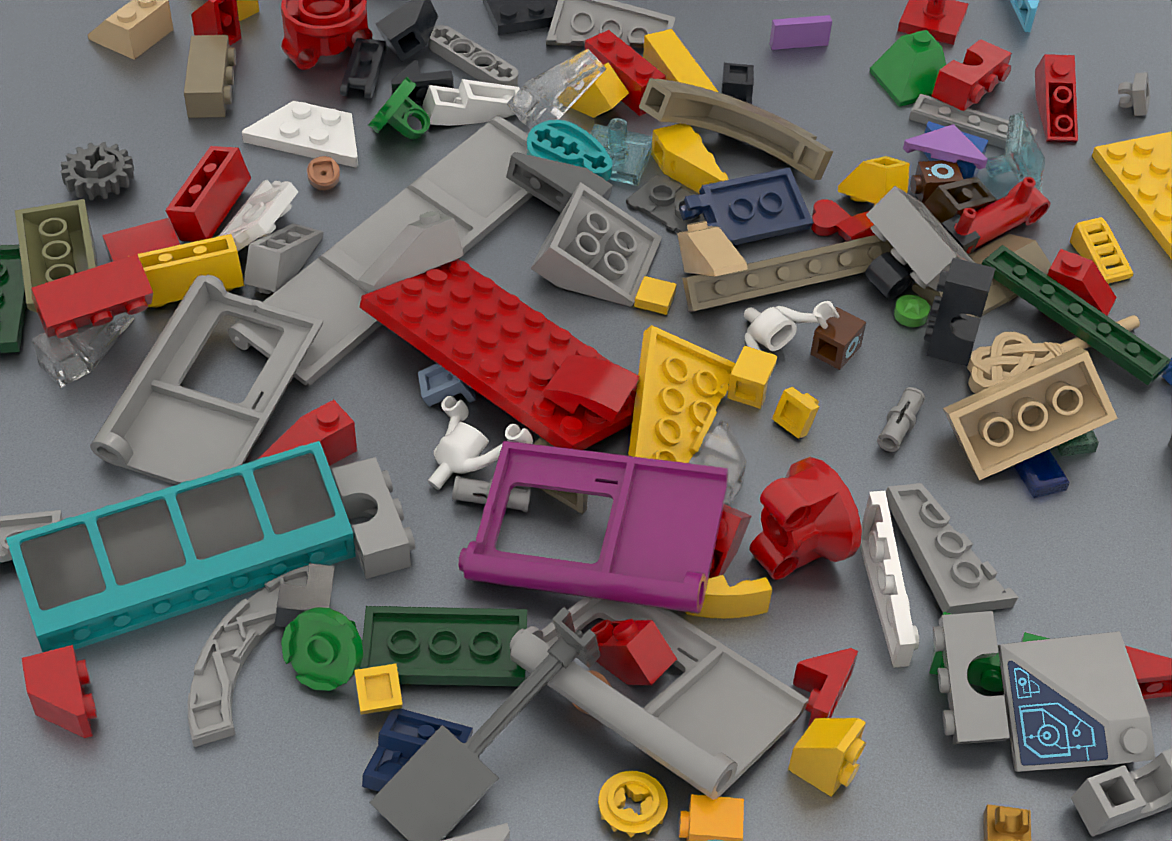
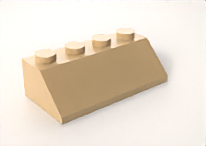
[943,347,1118,481]

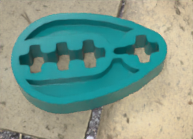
[527,120,613,181]

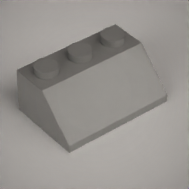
[866,186,975,292]

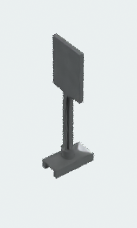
[369,607,601,841]

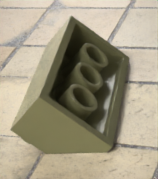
[15,199,98,325]

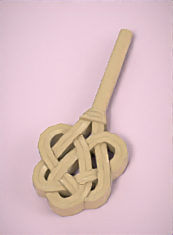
[967,315,1140,393]

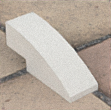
[422,79,526,126]

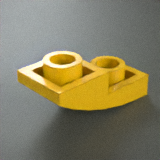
[685,575,772,619]

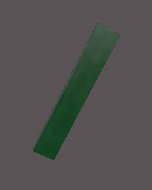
[981,245,1171,386]

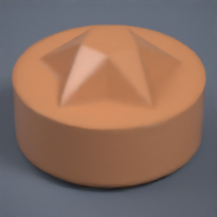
[307,156,340,191]

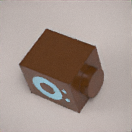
[910,160,964,204]
[810,307,866,370]

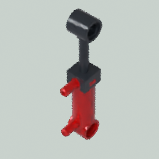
[865,177,1051,300]

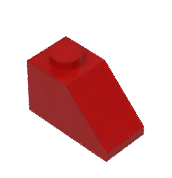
[191,0,242,46]
[1047,249,1117,316]

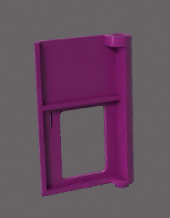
[458,441,728,614]

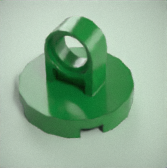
[368,77,430,139]
[281,607,364,691]

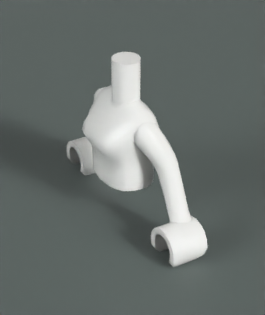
[744,301,840,377]
[428,396,533,490]

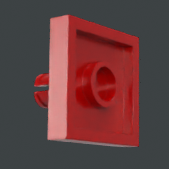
[897,0,969,45]

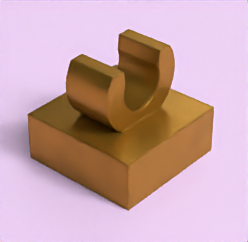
[984,804,1032,841]

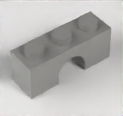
[331,457,415,579]
[933,611,1010,745]
[1071,748,1172,837]

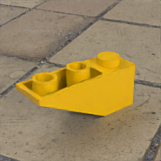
[651,123,729,194]

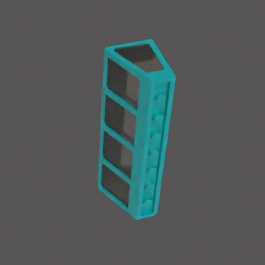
[6,441,356,652]

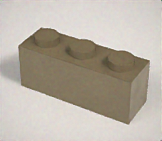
[184,35,236,118]

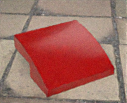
[102,218,181,262]
[541,355,640,423]

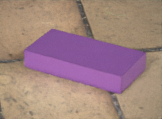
[769,15,832,50]

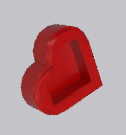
[811,199,852,236]

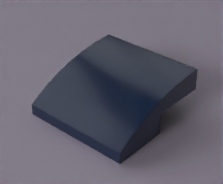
[362,708,473,791]

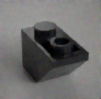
[375,0,438,62]

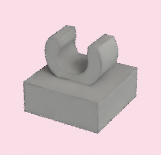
[1118,72,1151,116]

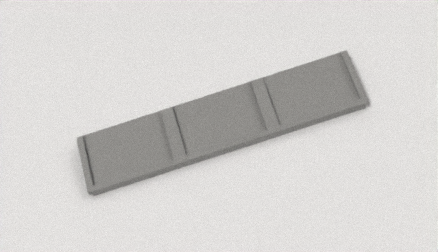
[228,116,533,386]

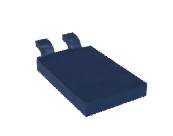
[679,167,813,245]

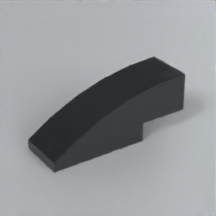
[721,62,754,104]

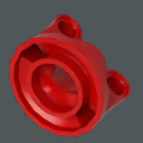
[281,0,373,70]
[749,457,862,580]

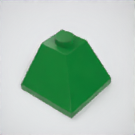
[869,30,946,107]

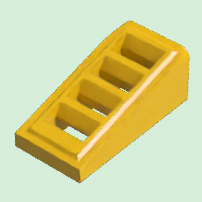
[1070,217,1134,284]

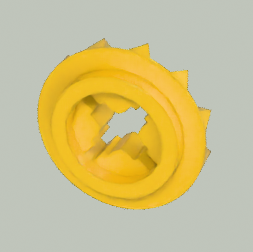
[598,771,668,838]

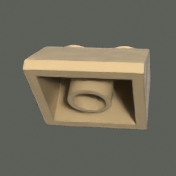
[88,0,174,60]

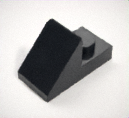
[391,60,454,106]

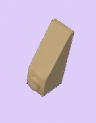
[677,221,748,277]

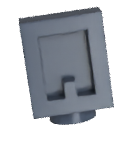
[418,363,477,406]

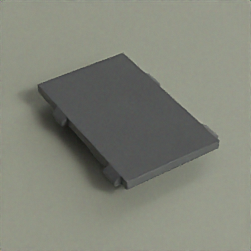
[626,174,705,233]

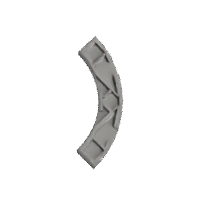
[188,565,309,747]

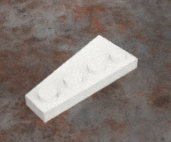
[860,491,919,668]

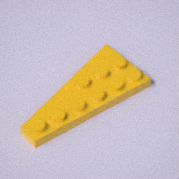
[628,325,736,463]

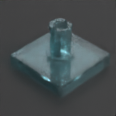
[986,112,1045,193]
[590,118,652,186]

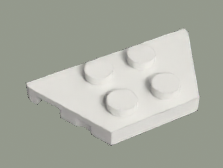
[242,101,358,168]
[219,180,298,251]

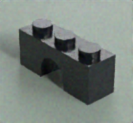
[924,258,995,366]

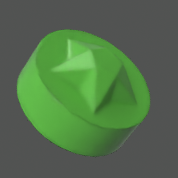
[894,295,930,327]

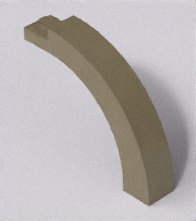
[639,78,833,180]

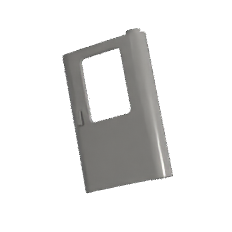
[90,275,323,485]
[509,597,809,800]

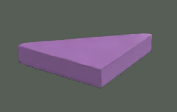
[903,124,988,170]

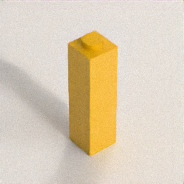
[643,29,718,92]

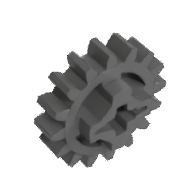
[60,142,134,200]

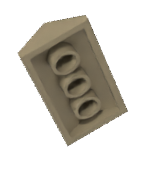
[912,234,1051,318]

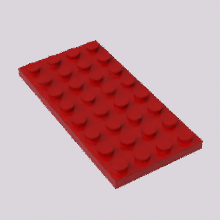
[359,259,637,450]

